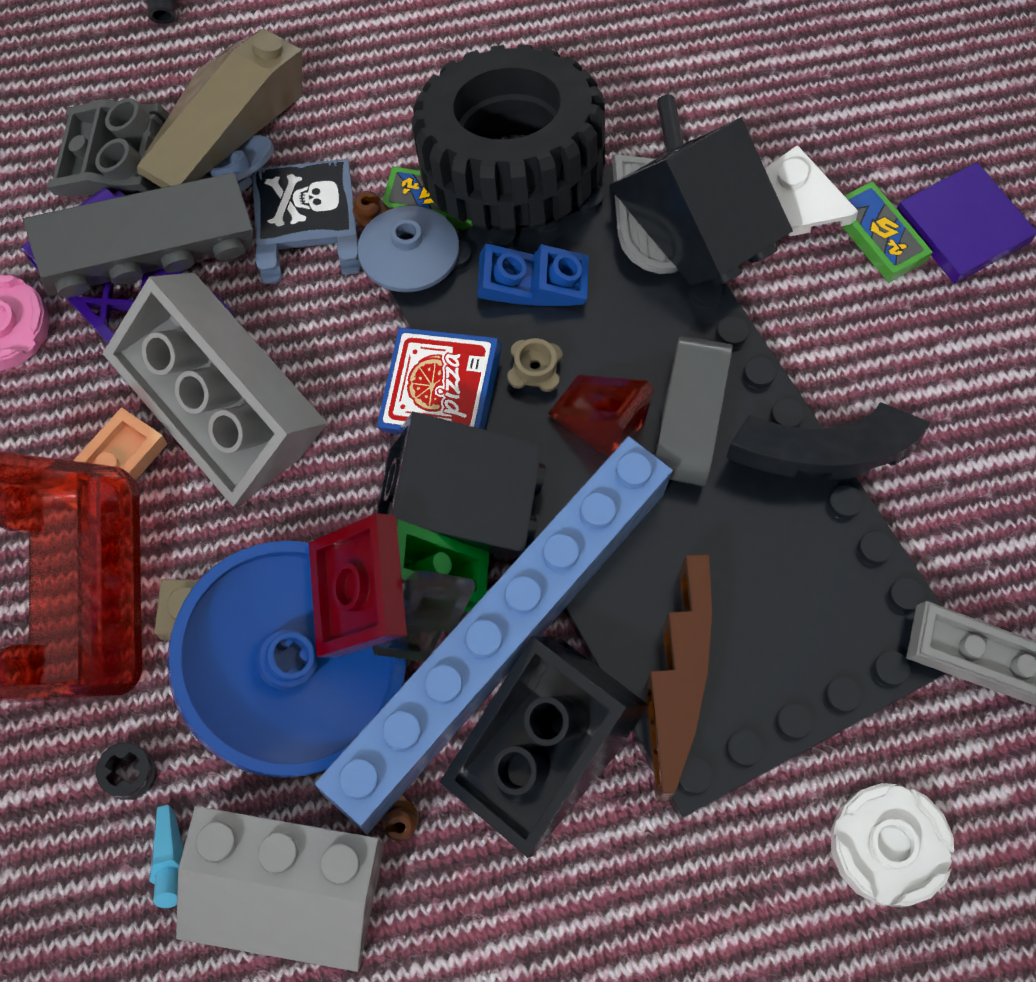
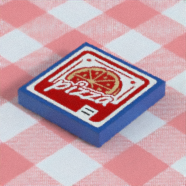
[376,327,502,434]

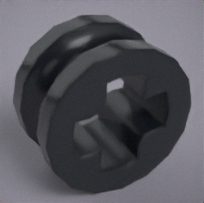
[95,743,157,800]

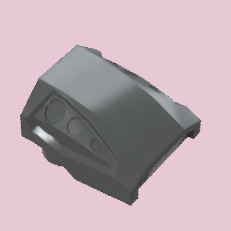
[47,98,169,197]

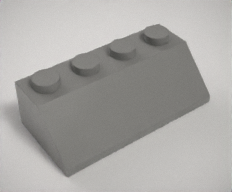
[102,272,327,507]

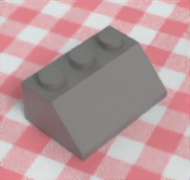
[176,806,384,972]

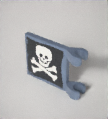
[252,159,361,284]

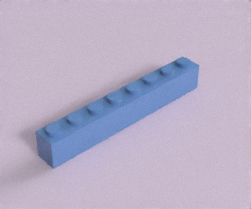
[314,436,673,835]

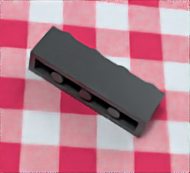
[22,172,253,297]

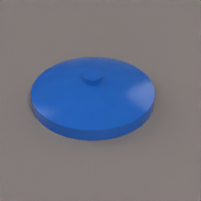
[167,541,406,778]

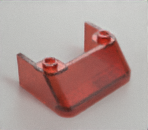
[0,451,142,704]

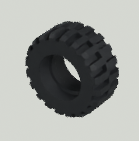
[411,44,605,232]

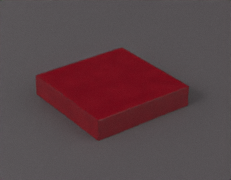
[308,513,407,657]

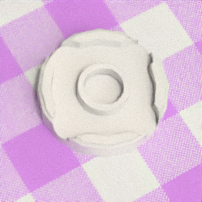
[831,783,954,908]

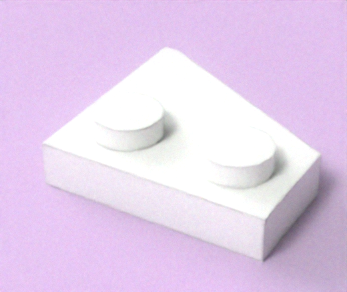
[765,145,858,236]

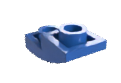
[477,243,589,306]

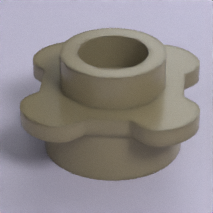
[507,338,563,392]

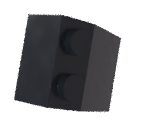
[440,636,649,858]

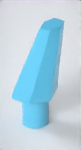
[149,805,184,908]

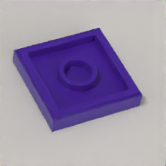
[897,162,1036,284]

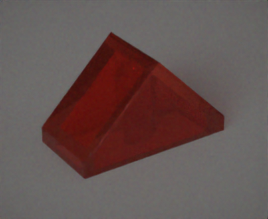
[548,375,654,457]

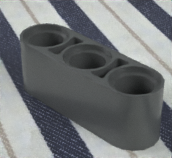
[654,334,732,487]

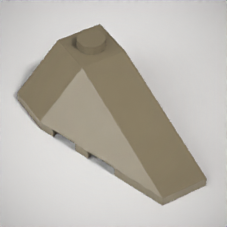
[137,28,302,188]

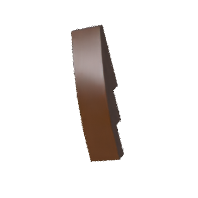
[645,554,712,803]

